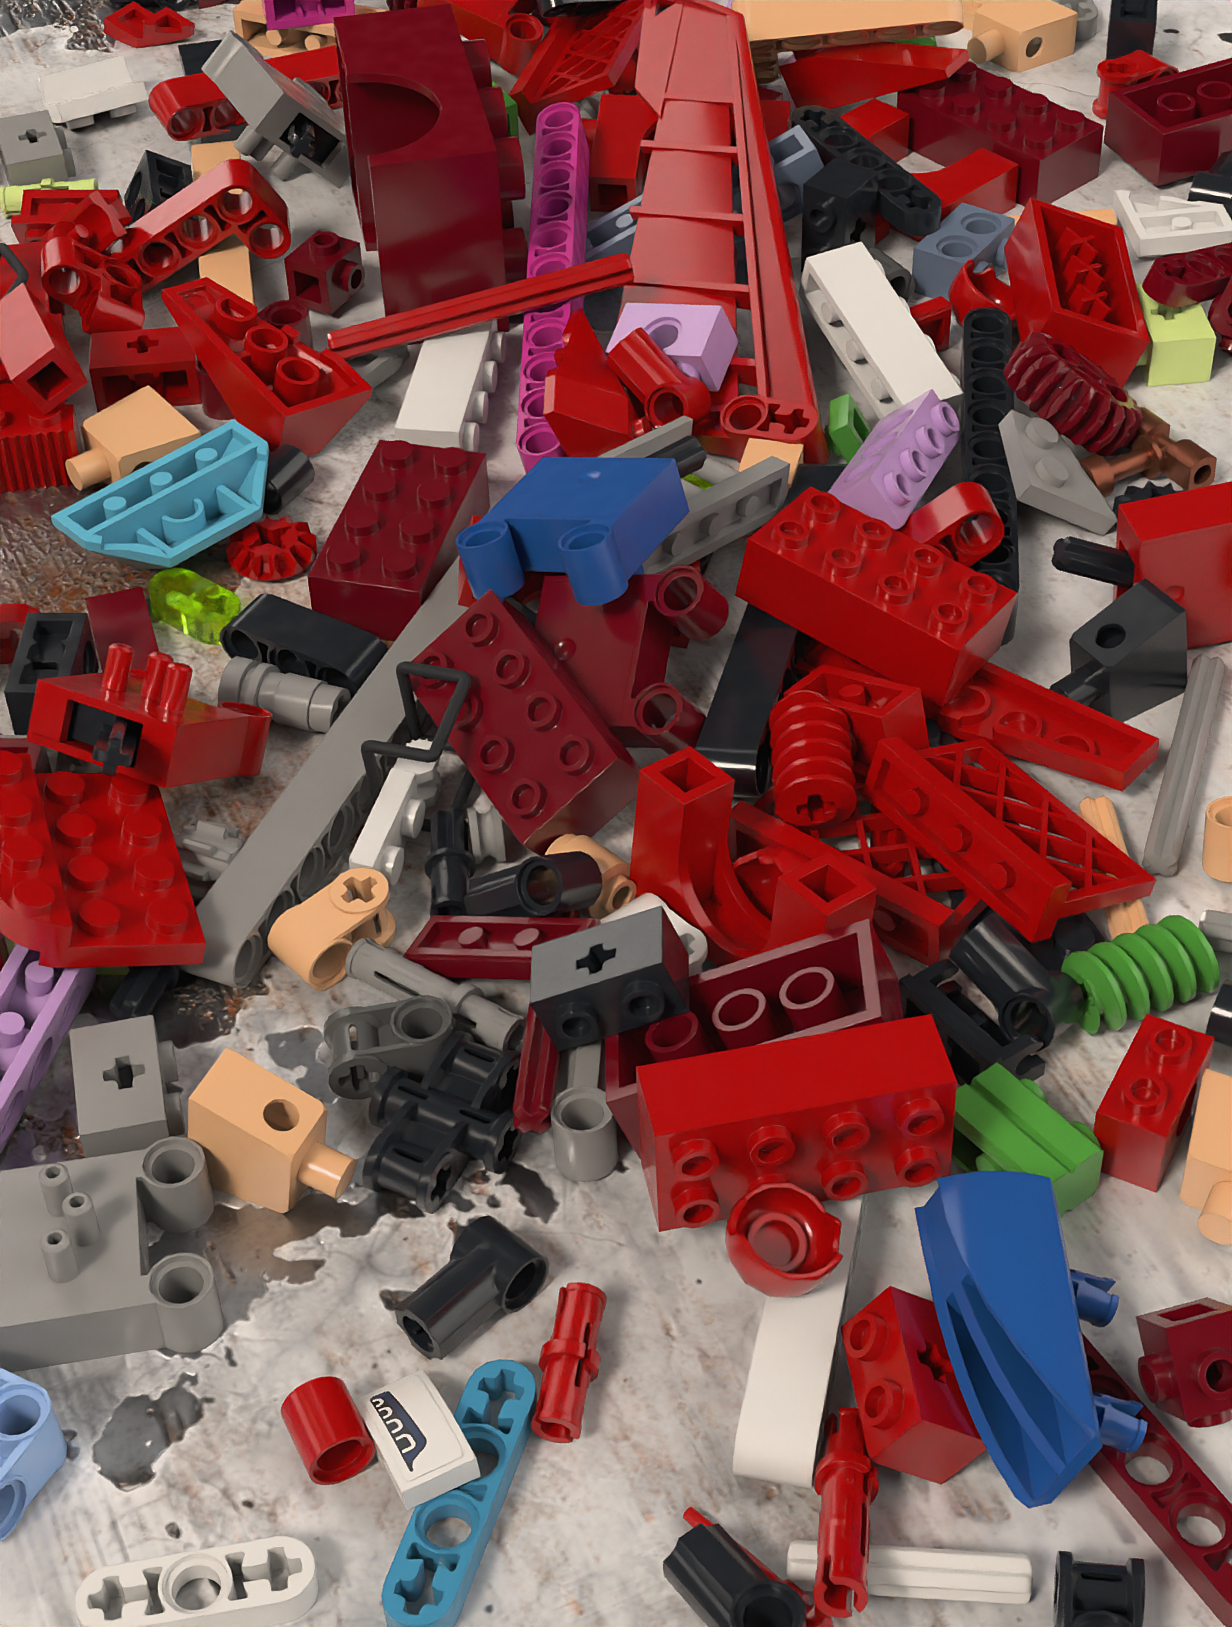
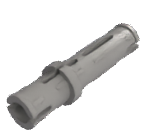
[345,937,527,1053]

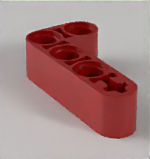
[104,159,291,294]

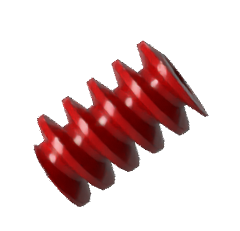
[769,689,857,828]

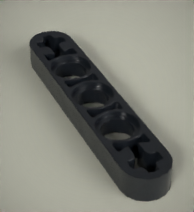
[791,105,941,236]

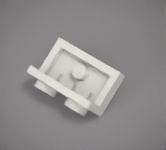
[37,56,148,130]

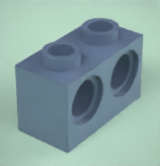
[912,202,1015,302]

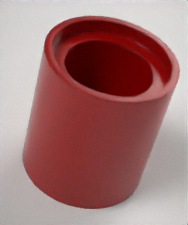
[280,1376,376,1485]

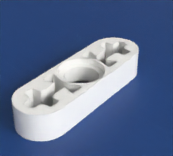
[74,1536,319,1627]

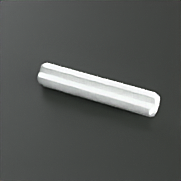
[787,1540,1033,1605]

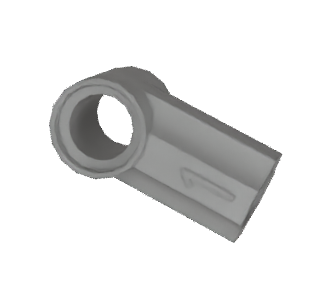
[550,1038,619,1182]

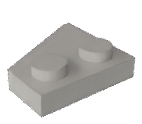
[998,409,1117,536]

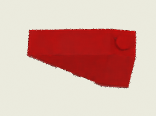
[778,42,970,109]
[161,277,373,457]
[543,309,652,457]

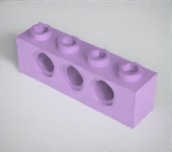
[828,389,963,530]
[0,944,97,1155]

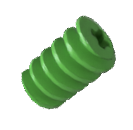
[1061,915,1220,1036]

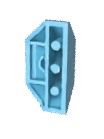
[51,419,269,570]

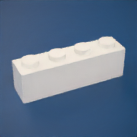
[798,241,963,419]
[394,320,506,452]

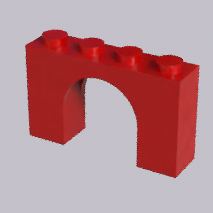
[588,94,791,212]
[840,98,1019,242]
[0,283,88,415]
[629,746,878,967]

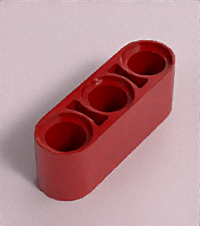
[897,482,1004,567]

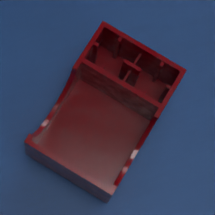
[333,4,528,345]

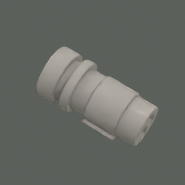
[218,656,351,733]

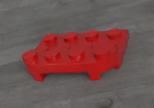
[0,750,206,968]

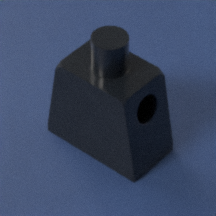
[1050,578,1187,722]

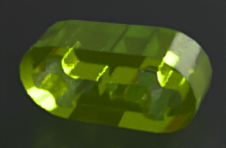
[148,568,242,645]

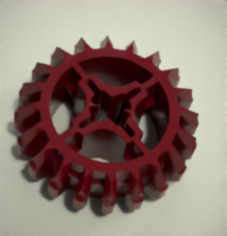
[1003,332,1143,457]

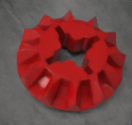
[226,515,317,581]

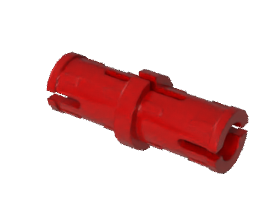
[531,1282,607,1443]

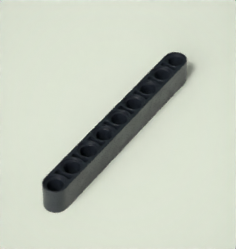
[960,307,1020,647]
[695,464,848,798]

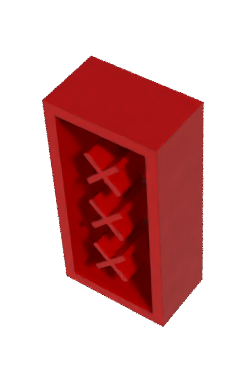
[1004,198,1150,387]
[735,486,1017,707]
[636,1014,957,1232]

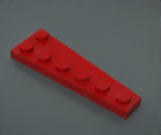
[794,638,1159,792]

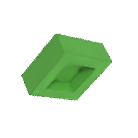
[824,393,872,464]

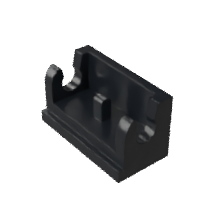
[899,959,1046,1086]

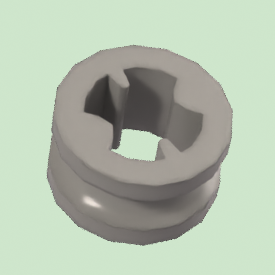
[467,805,506,864]

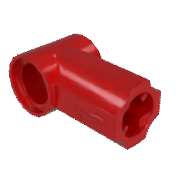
[605,327,711,429]

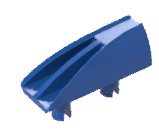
[914,1171,1148,1509]

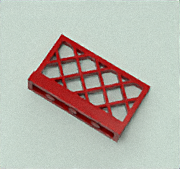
[508,0,644,136]
[861,736,1157,943]
[728,759,988,967]

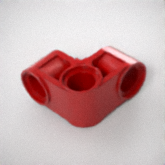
[41,237,145,335]

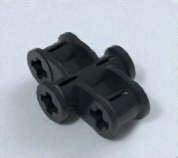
[362,1030,523,1214]

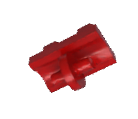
[41,190,132,272]

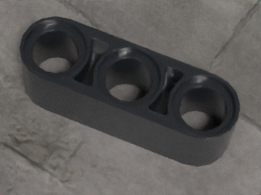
[220,593,389,700]

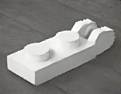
[349,738,442,886]

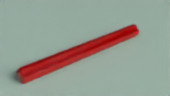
[327,253,634,361]

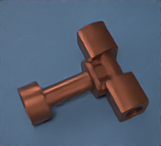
[1079,407,1217,498]

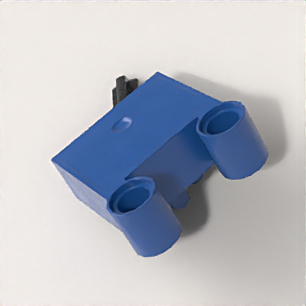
[455,436,707,606]

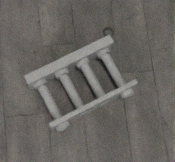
[598,415,790,574]

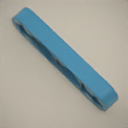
[381,1359,538,1627]

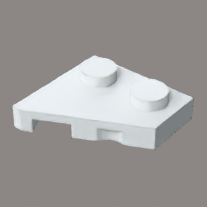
[1113,189,1232,258]

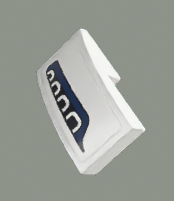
[353,1369,480,1510]

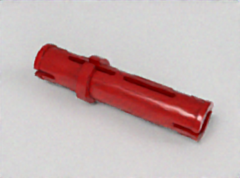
[813,1407,879,1618]

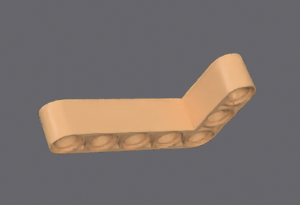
[731,0,964,85]

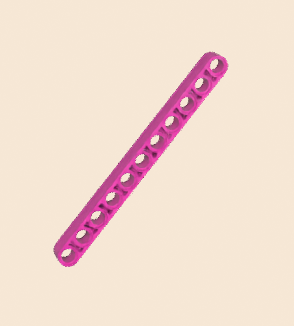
[516,102,590,474]

